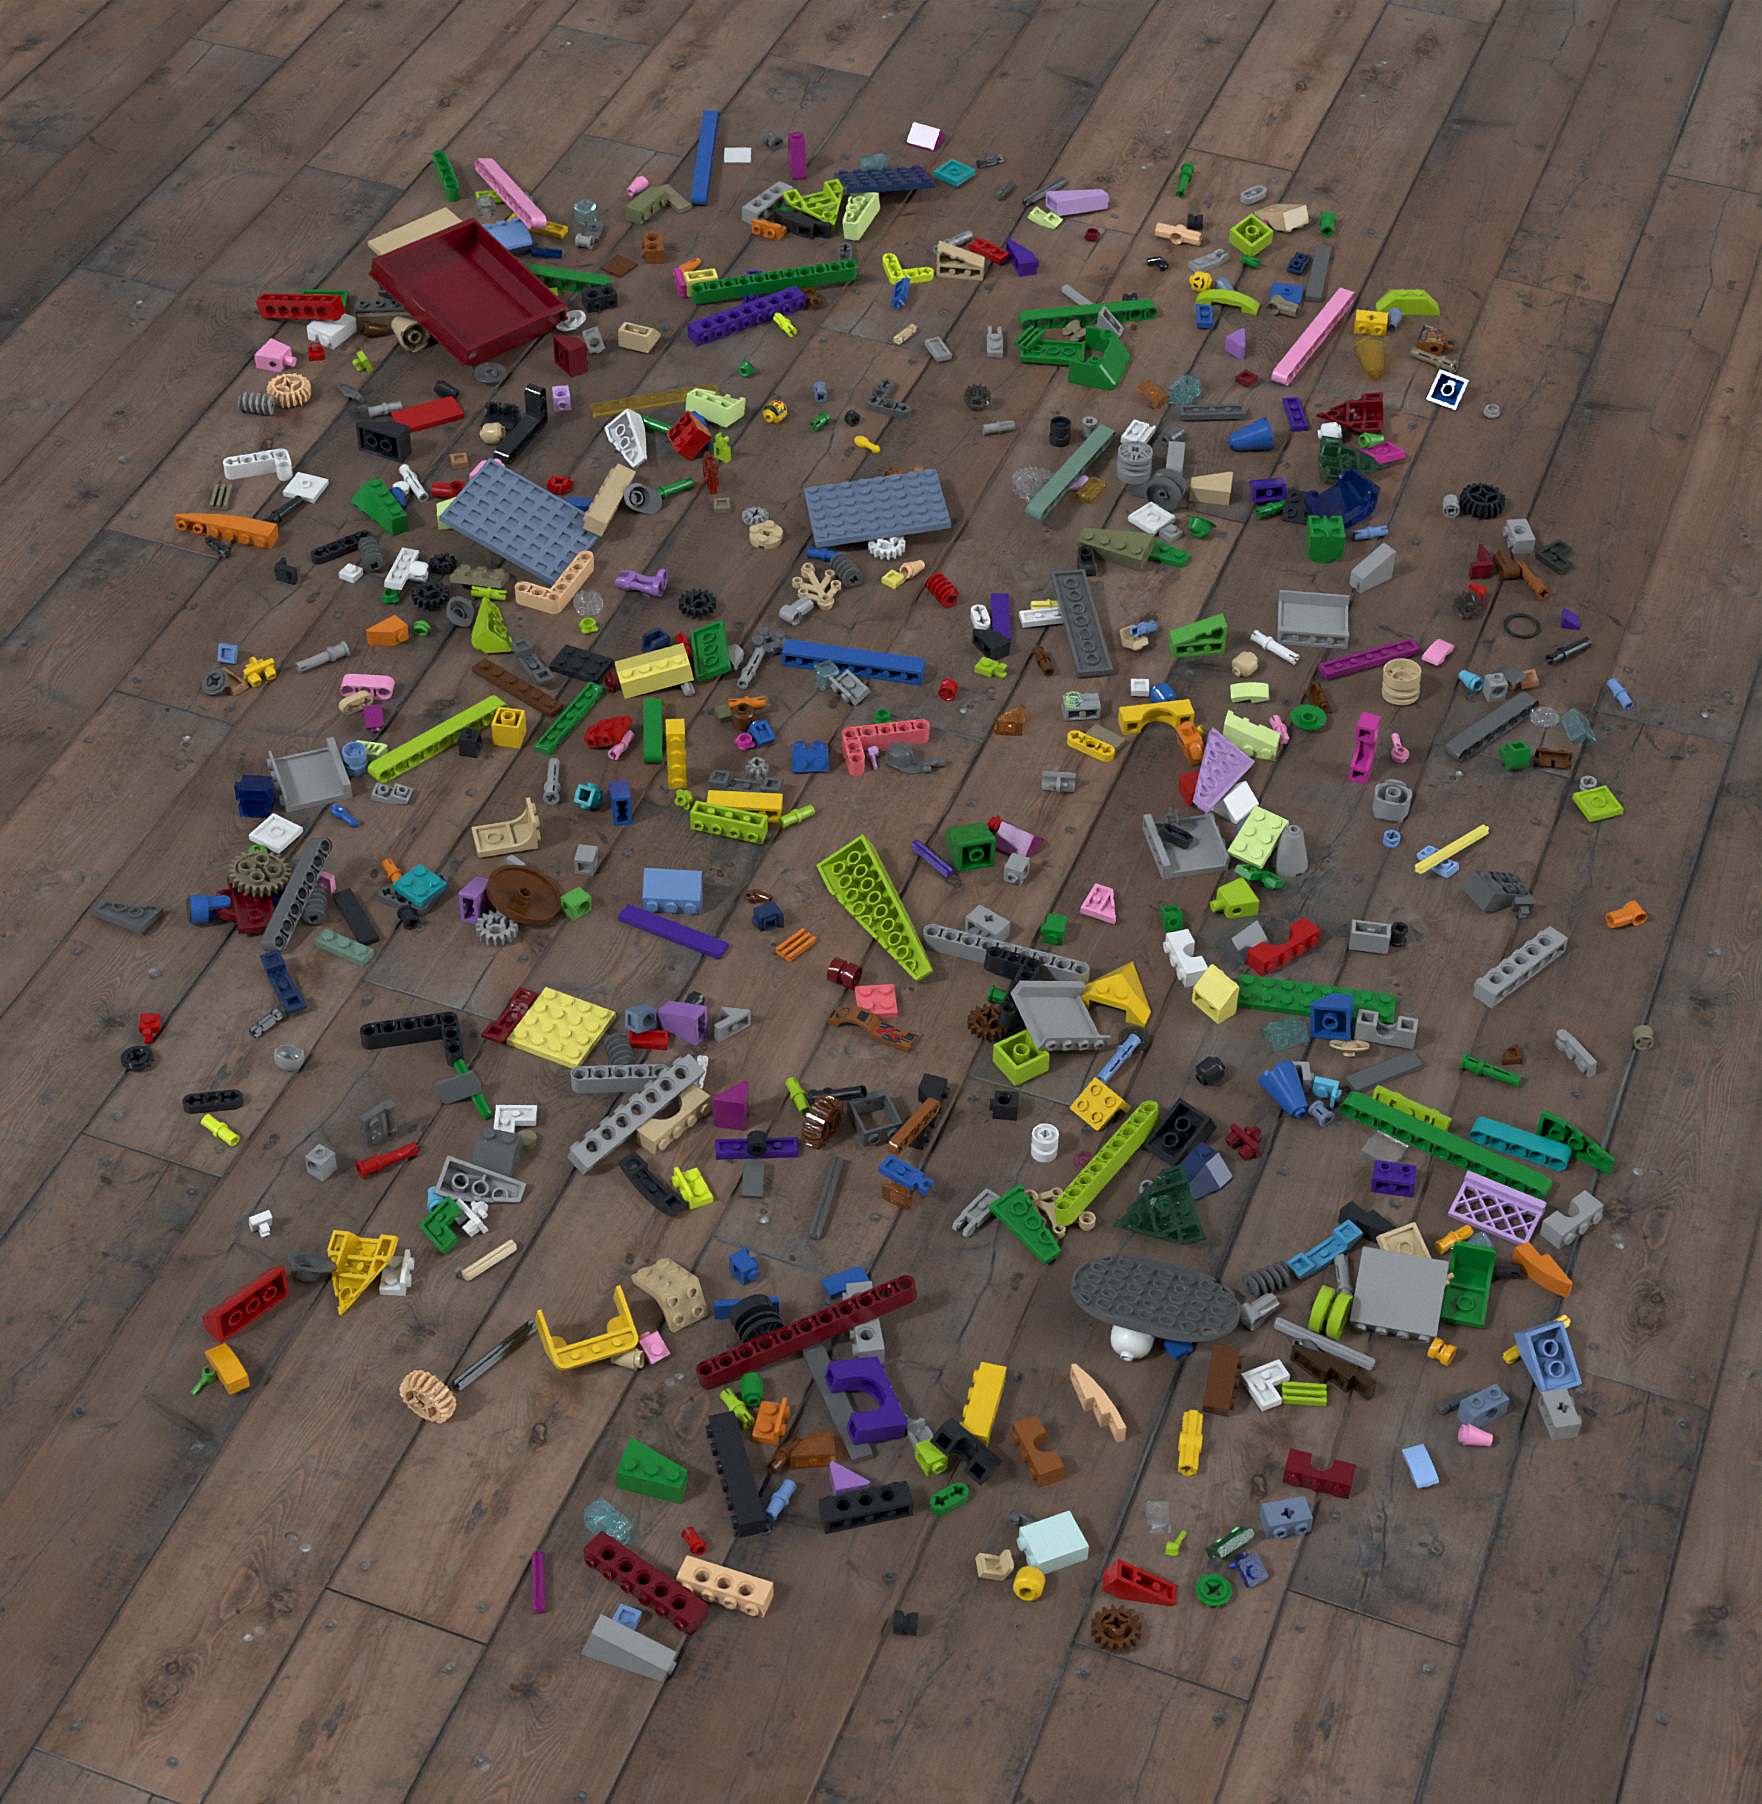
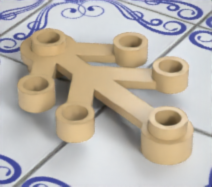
[792,563,841,610]
[1024,1187,1096,1238]

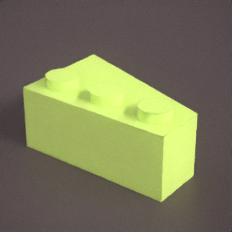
[685,388,746,427]
[1223,710,1280,761]

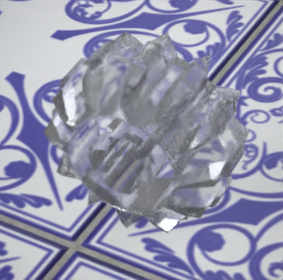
[573,589,603,617]

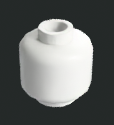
[1318,422,1342,444]

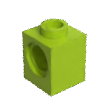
[915,1437,948,1477]

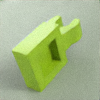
[974,657,1007,678]

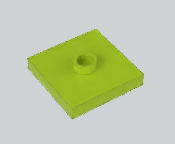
[1572,785,1624,822]

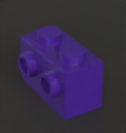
[1249,477,1286,503]
[1371,1160,1416,1198]

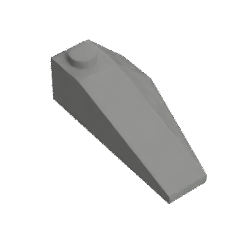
[433,1155,526,1203]

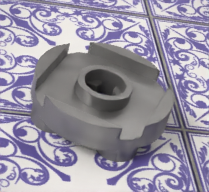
[752,627,787,657]

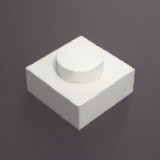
[339,563,364,583]
[1130,679,1149,697]

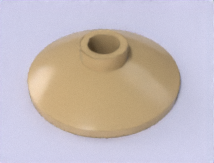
[1329,1039,1370,1057]

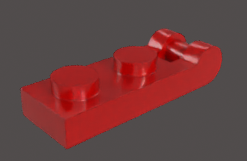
[968,237,1010,264]

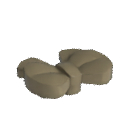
[1062,320,1086,342]

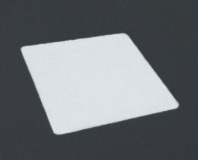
[724,148,751,163]

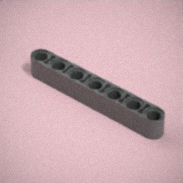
[1445,691,1539,762]
[261,837,333,951]

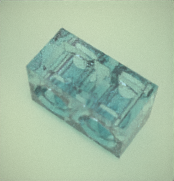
[1166,373,1201,407]
[584,1496,633,1546]

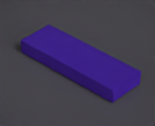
[1282,397,1309,432]

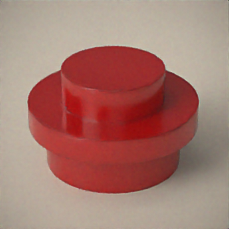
[987,815,1004,833]

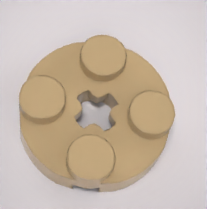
[749,520,783,549]

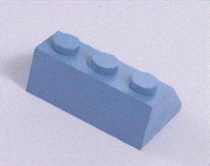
[482,217,532,250]
[643,868,703,915]

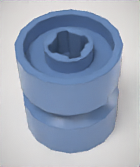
[342,742,368,777]

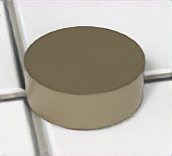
[518,1129,537,1150]

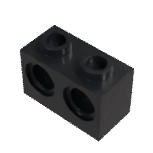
[581,284,618,313]

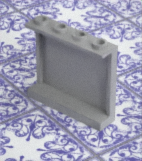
[1277,590,1350,649]
[266,737,353,813]
[1142,811,1231,880]
[1010,981,1111,1051]
[1350,1246,1449,1343]

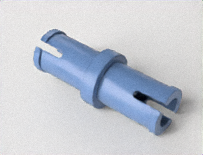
[1352,525,1388,541]
[1130,621,1158,637]
[1607,678,1634,710]
[764,1479,797,1522]

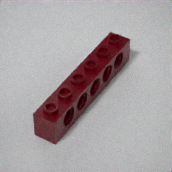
[583,1530,708,1635]

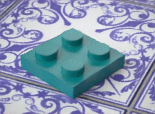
[933,159,975,187]
[393,864,447,908]

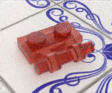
[702,451,719,495]

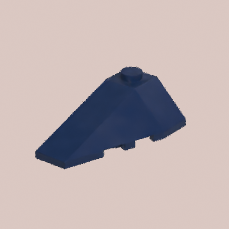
[1149,1142,1233,1216]

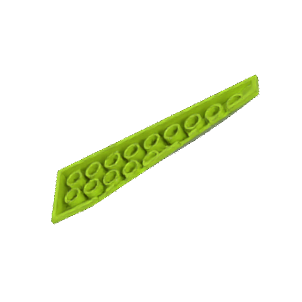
[816,834,933,982]

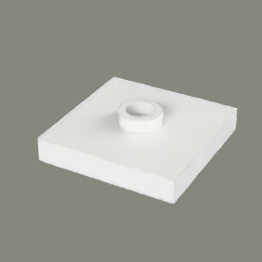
[283,472,329,503]
[1128,502,1176,535]
[249,813,303,854]

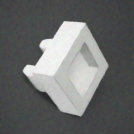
[249,1210,272,1238]

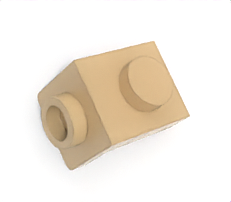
[1120,624,1149,651]
[975,1549,1014,1581]

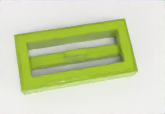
[1282,1381,1327,1407]

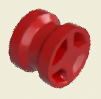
[938,678,958,701]

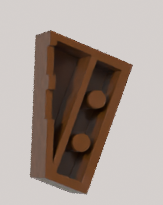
[1202,1343,1243,1417]

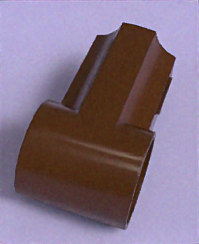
[1493,549,1520,580]

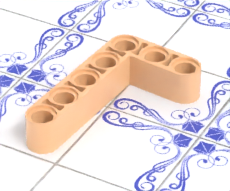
[515,551,594,614]

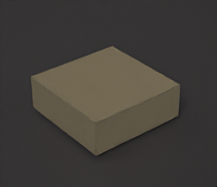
[713,498,731,514]

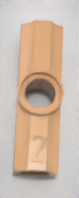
[1155,223,1203,246]

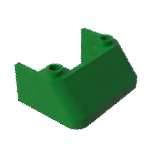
[1068,326,1130,391]

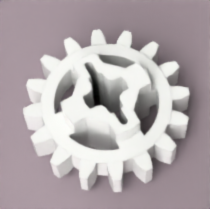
[868,536,905,560]

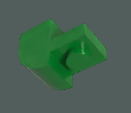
[1499,741,1530,770]

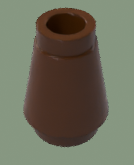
[363,321,387,337]

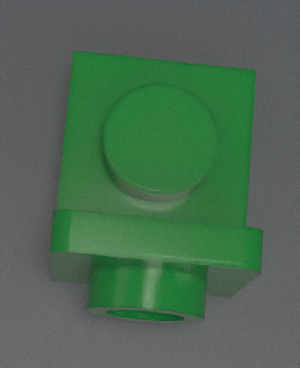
[1159,905,1183,932]

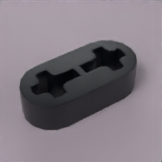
[1158,823,1193,849]

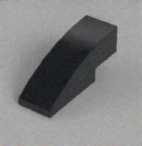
[1338,1201,1397,1244]

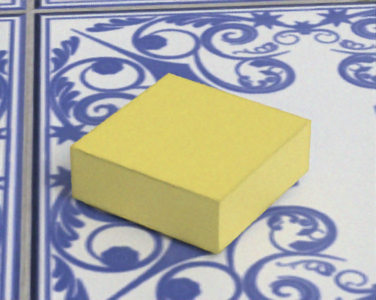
[882,570,906,589]

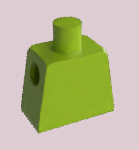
[1210,877,1259,919]

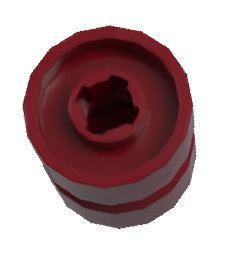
[827,957,862,990]

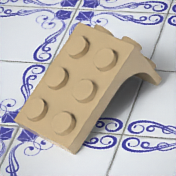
[472,797,541,858]
[1376,1222,1454,1286]
[631,1258,708,1332]

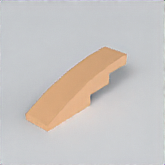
[1070,1364,1126,1443]

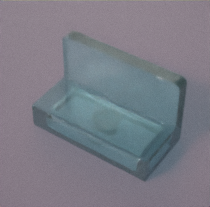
[1560,708,1597,745]

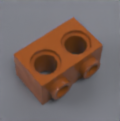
[641,233,664,264]

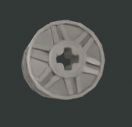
[1116,441,1153,484]

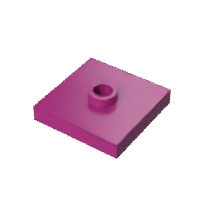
[1360,441,1405,465]

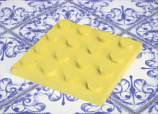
[507,987,616,1069]

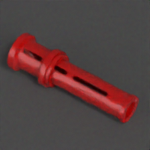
[355,1142,419,1179]

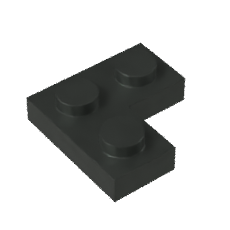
[1535,539,1573,574]

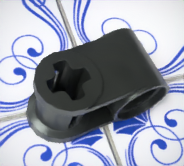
[1077,545,1096,576]

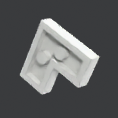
[494,1105,537,1133]
[1240,1359,1290,1411]

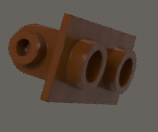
[1305,681,1333,714]
[1534,748,1573,770]

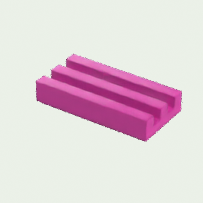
[674,268,687,299]

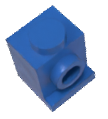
[729,1247,760,1286]

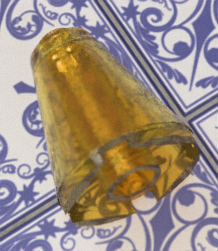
[1353,335,1386,381]

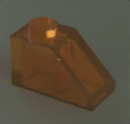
[791,1431,836,1470]

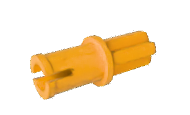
[1434,1225,1474,1254]

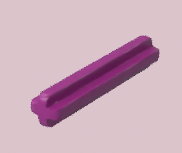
[532,1551,545,1614]

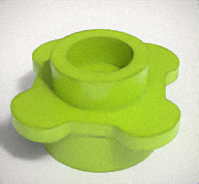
[579,617,598,634]
[674,789,693,810]

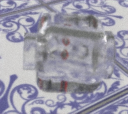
[476,195,496,219]

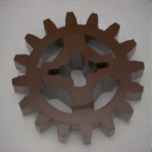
[967,1004,1010,1041]
[1091,1604,1142,1654]

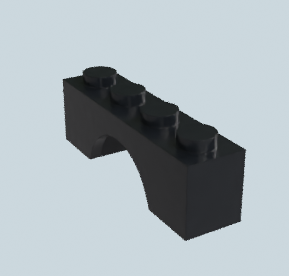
[902,1073,950,1150]

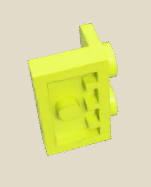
[672,1167,713,1210]

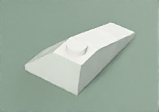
[604,408,647,468]

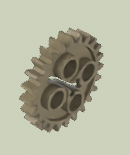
[228,849,291,897]

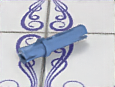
[1096,1034,1141,1085]

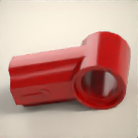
[431,480,465,498]

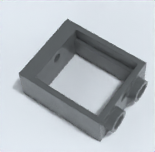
[847,1089,903,1147]

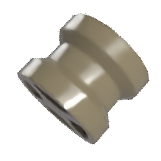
[1632,1025,1654,1050]

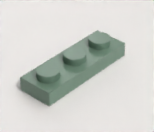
[315,929,375,967]

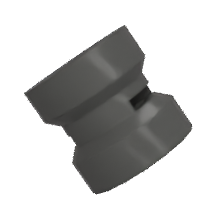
[762,131,783,151]

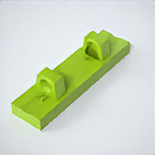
[1372,1085,1452,1132]

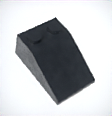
[356,421,412,463]
[1142,1098,1217,1168]

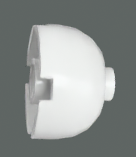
[1110,1325,1155,1361]

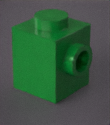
[1040,913,1067,946]

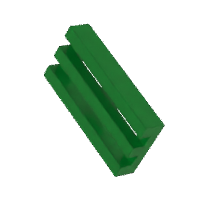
[1015,325,1045,350]

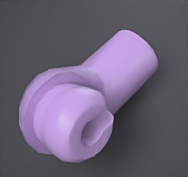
[1068,475,1089,491]

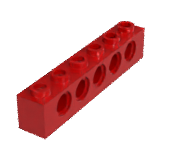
[255,293,346,321]

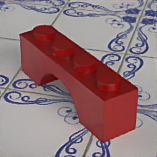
[1246,917,1321,977]

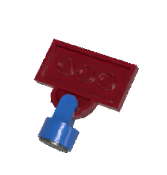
[186,876,274,934]

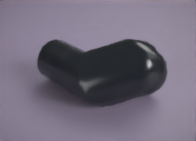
[1147,256,1168,272]

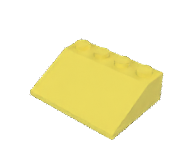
[615,643,694,699]

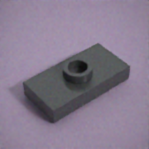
[584,220,605,243]

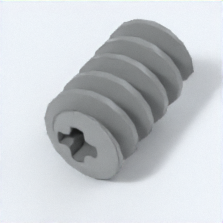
[238,391,275,415]

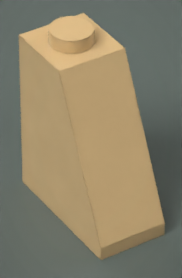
[1186,472,1233,506]

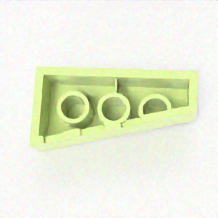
[843,192,880,241]

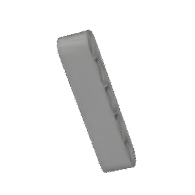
[570,1064,669,1093]

